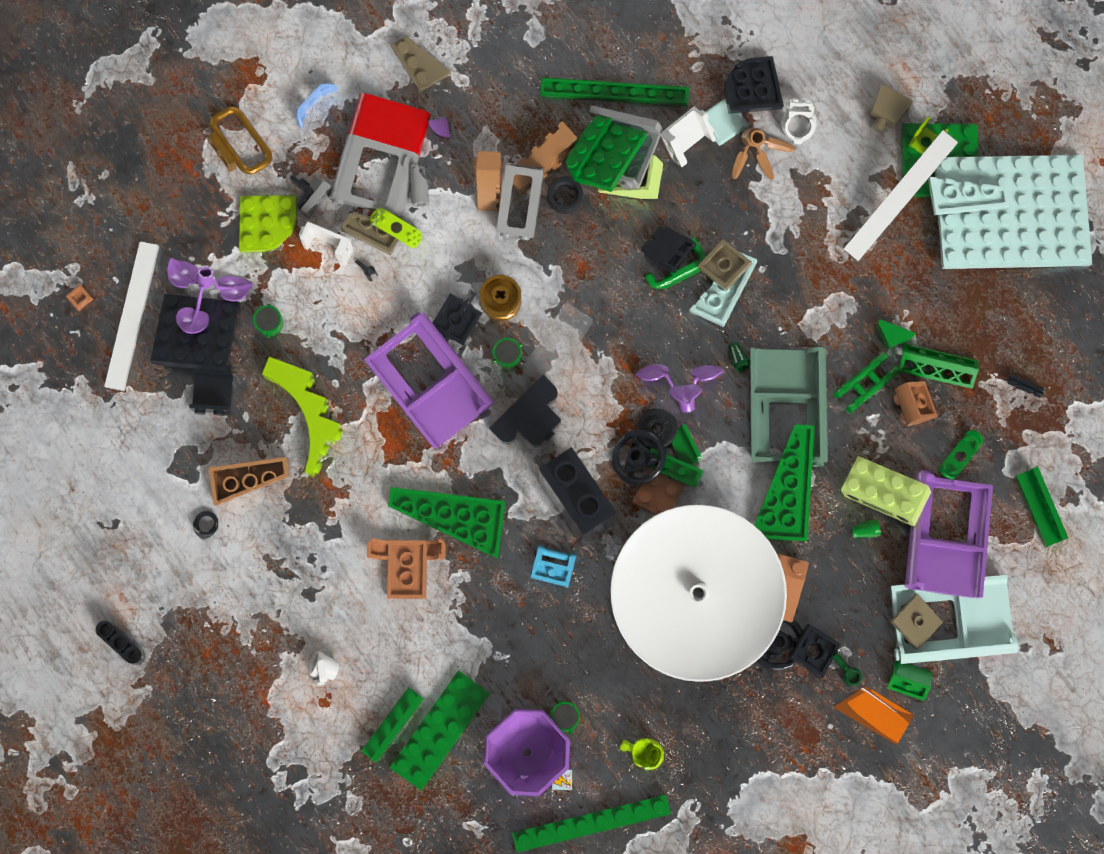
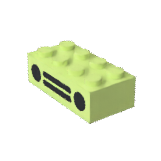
[841,456,931,526]

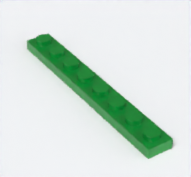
[512,795,671,852]

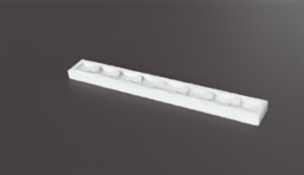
[844,131,958,261]
[105,242,159,391]

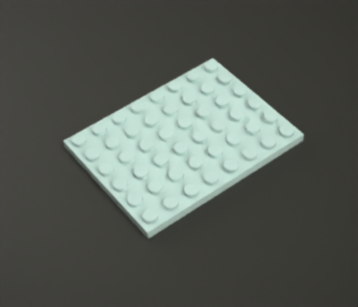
[935,155,1092,269]

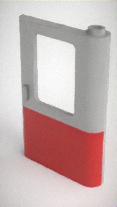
[329,93,431,219]

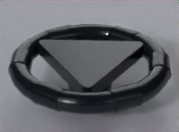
[612,429,666,485]
[757,619,803,671]

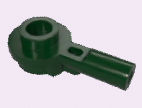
[831,652,862,687]

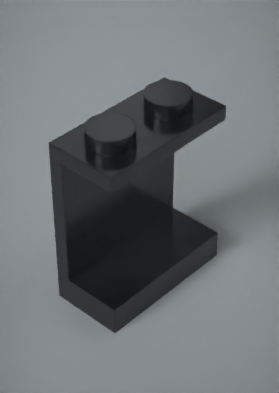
[189,365,234,416]

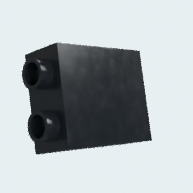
[538,447,617,546]

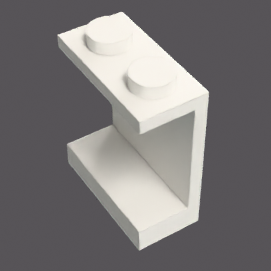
[660,106,716,167]
[299,222,353,266]

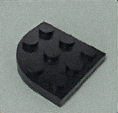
[724,56,784,114]

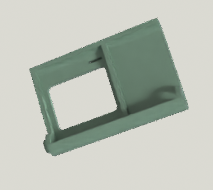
[750,347,828,467]

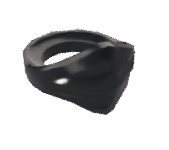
[193,511,219,540]

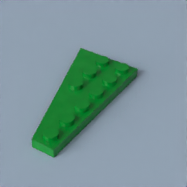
[754,424,815,542]
[388,487,506,559]

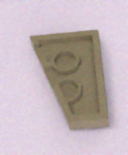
[341,213,408,256]

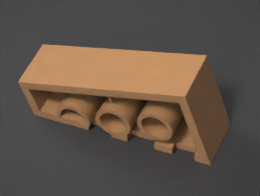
[512,121,577,196]
[473,151,503,211]

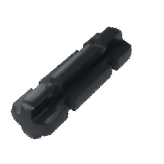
[1007,374,1045,398]

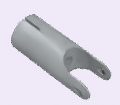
[410,163,429,207]

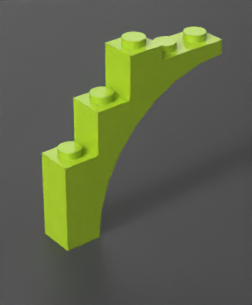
[262,357,343,477]

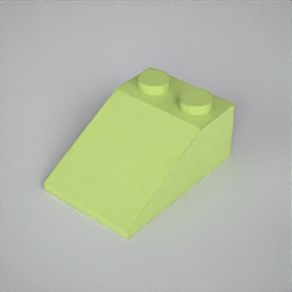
[598,155,663,199]

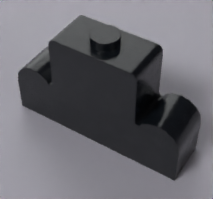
[489,374,561,448]

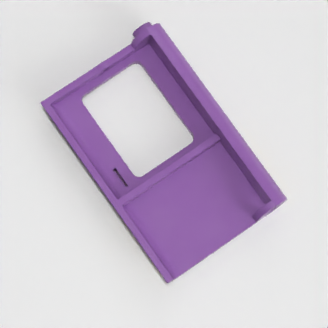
[364,312,495,449]

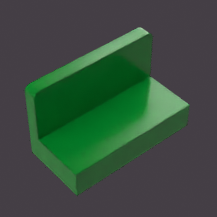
[671,424,702,465]
[887,660,933,701]

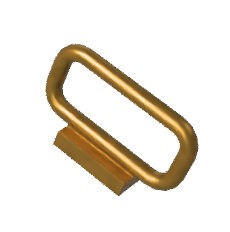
[208,107,272,174]

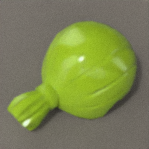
[620,738,664,770]

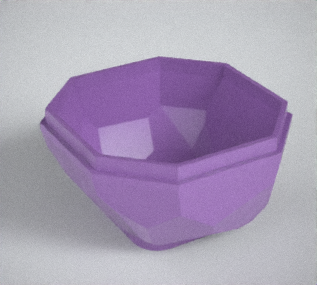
[484,709,570,796]

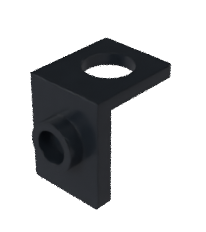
[290,175,314,212]

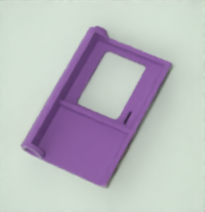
[905,470,993,598]

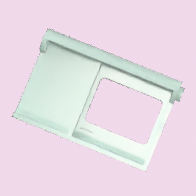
[890,575,1018,664]

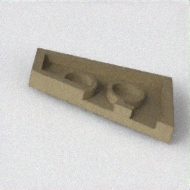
[391,36,451,93]

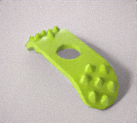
[370,208,422,248]

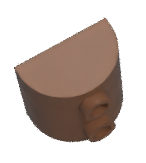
[894,381,938,426]

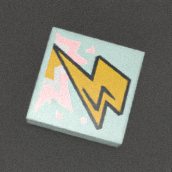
[552,770,572,790]

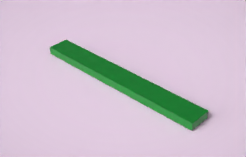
[540,77,689,107]

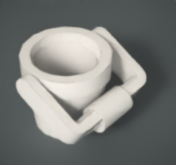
[309,651,340,685]

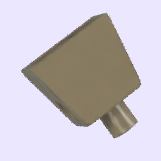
[870,84,913,133]

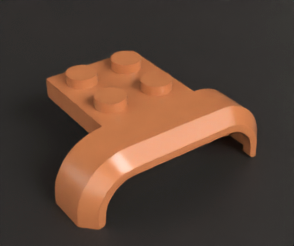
[367,538,446,599]

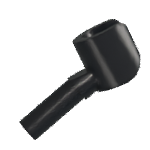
[355,259,378,281]

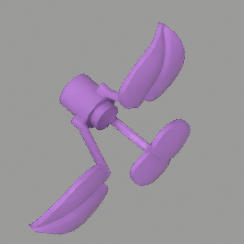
[167,258,253,334]
[635,364,724,413]

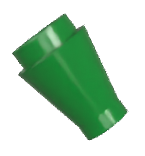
[852,518,881,538]

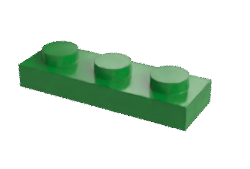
[648,448,704,489]

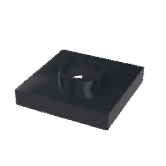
[788,624,841,678]

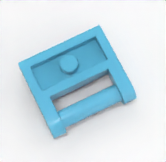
[531,544,577,587]

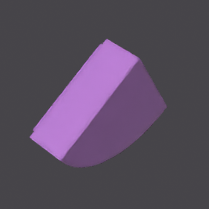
[428,117,450,137]

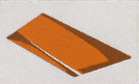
[834,686,913,745]

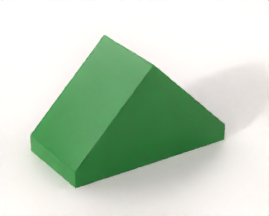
[876,319,916,351]

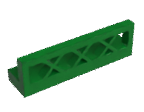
[899,343,979,389]
[1015,466,1068,548]
[361,687,424,763]

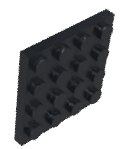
[150,294,240,372]

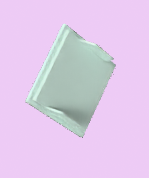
[705,99,750,146]

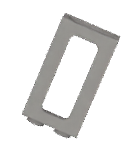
[496,163,545,240]

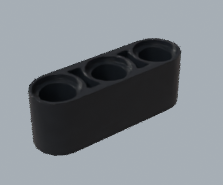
[95,621,146,665]

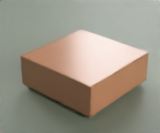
[66,284,93,311]

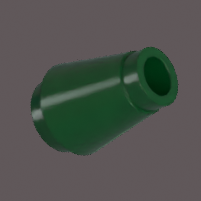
[728,342,750,372]

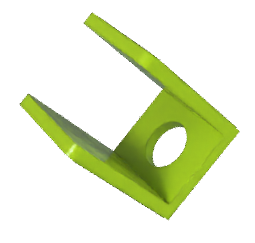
[909,116,949,155]

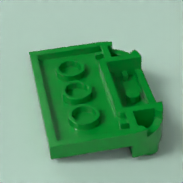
[566,116,647,192]

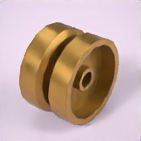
[480,275,522,321]

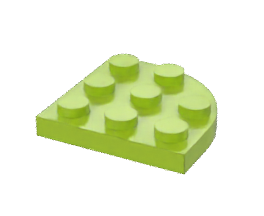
[239,195,297,253]

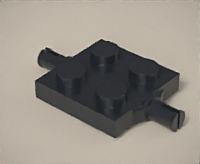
[433,290,483,345]

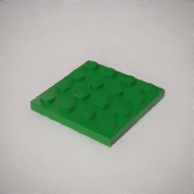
[902,123,978,197]

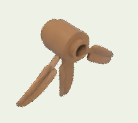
[732,128,796,180]

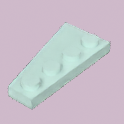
[928,177,1010,215]
[689,252,757,327]

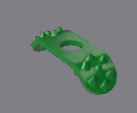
[938,430,983,479]

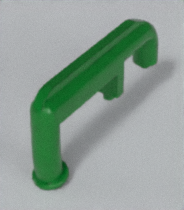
[645,237,706,289]

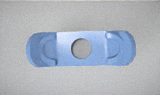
[295,82,338,128]

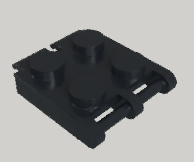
[641,226,697,273]

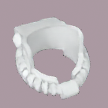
[781,98,817,144]

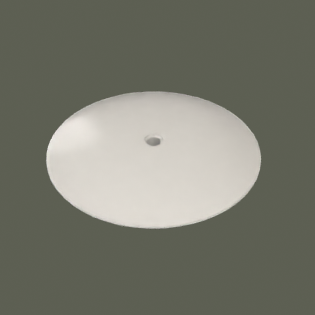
[611,505,787,682]

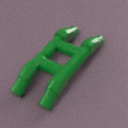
[833,351,901,413]

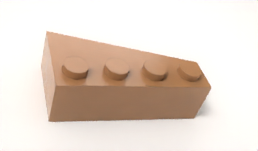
[209,457,291,506]

